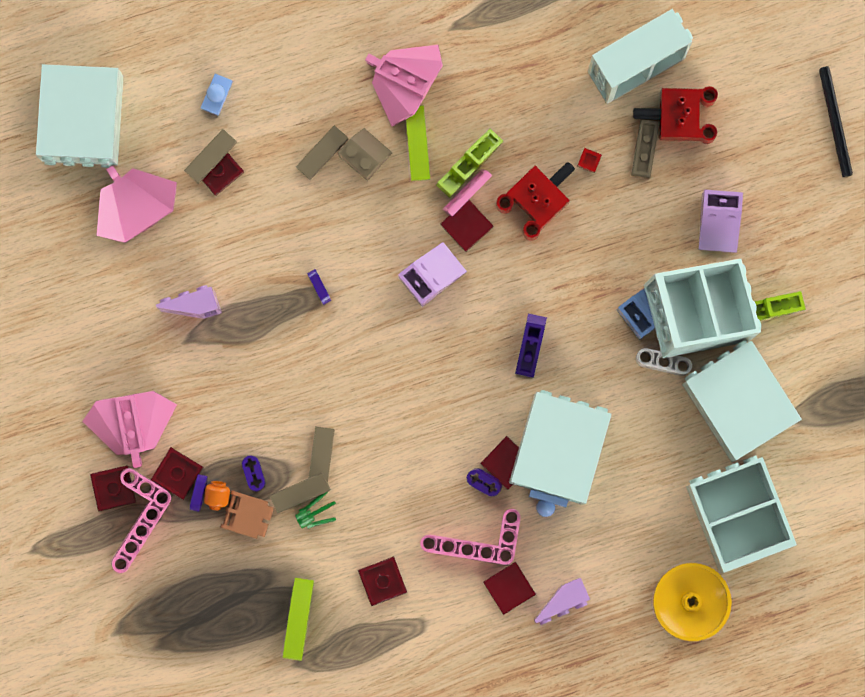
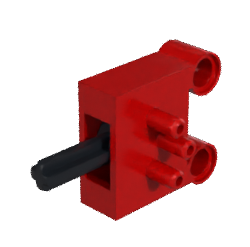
[633,86,718,144]
[496,162,575,241]

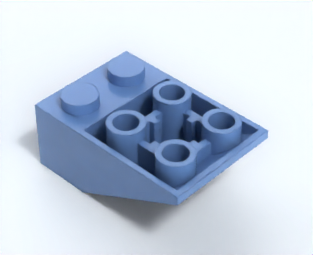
[617,288,655,340]

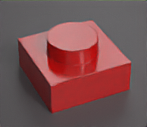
[577,148,602,173]

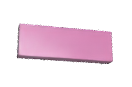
[443,169,492,216]

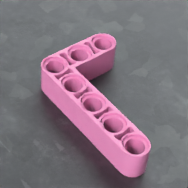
[111,468,171,573]
[420,509,520,565]

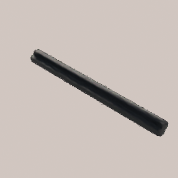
[819,66,853,177]

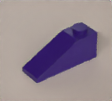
[515,313,547,378]

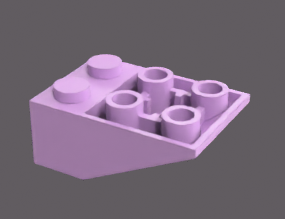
[698,190,743,253]
[398,242,467,307]
[156,285,222,319]
[534,578,590,625]

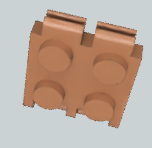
[220,491,274,539]

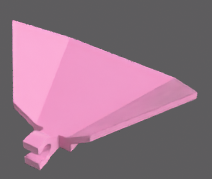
[365,45,443,127]
[97,165,177,243]
[82,391,177,468]

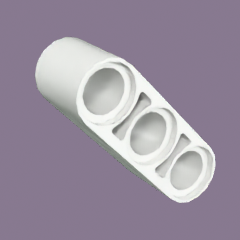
[636,348,692,376]

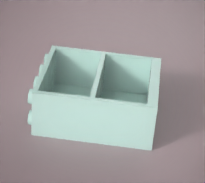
[588,9,693,104]
[36,64,124,168]
[644,259,761,358]
[682,340,802,462]
[509,390,612,505]
[686,456,797,573]

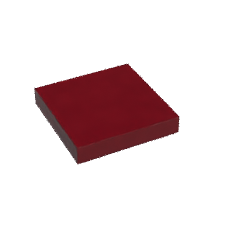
[202,153,244,197]
[440,200,494,252]
[480,436,519,490]
[151,447,204,500]
[90,465,136,512]
[358,556,408,606]
[483,562,536,615]

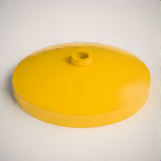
[653,563,732,641]

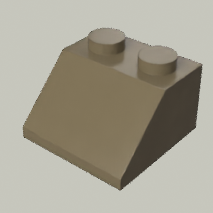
[338,128,392,181]

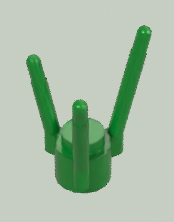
[295,492,336,529]

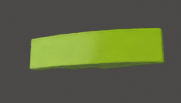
[406,105,430,182]
[436,129,503,198]
[754,291,806,321]
[283,578,314,661]

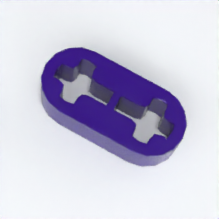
[307,269,331,305]
[242,455,266,491]
[466,468,502,496]
[190,474,208,512]

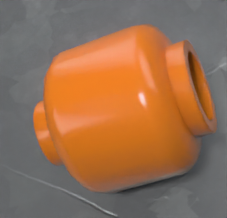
[204,481,230,511]

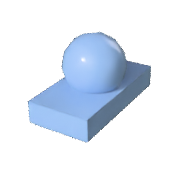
[201,74,233,116]
[529,489,568,517]

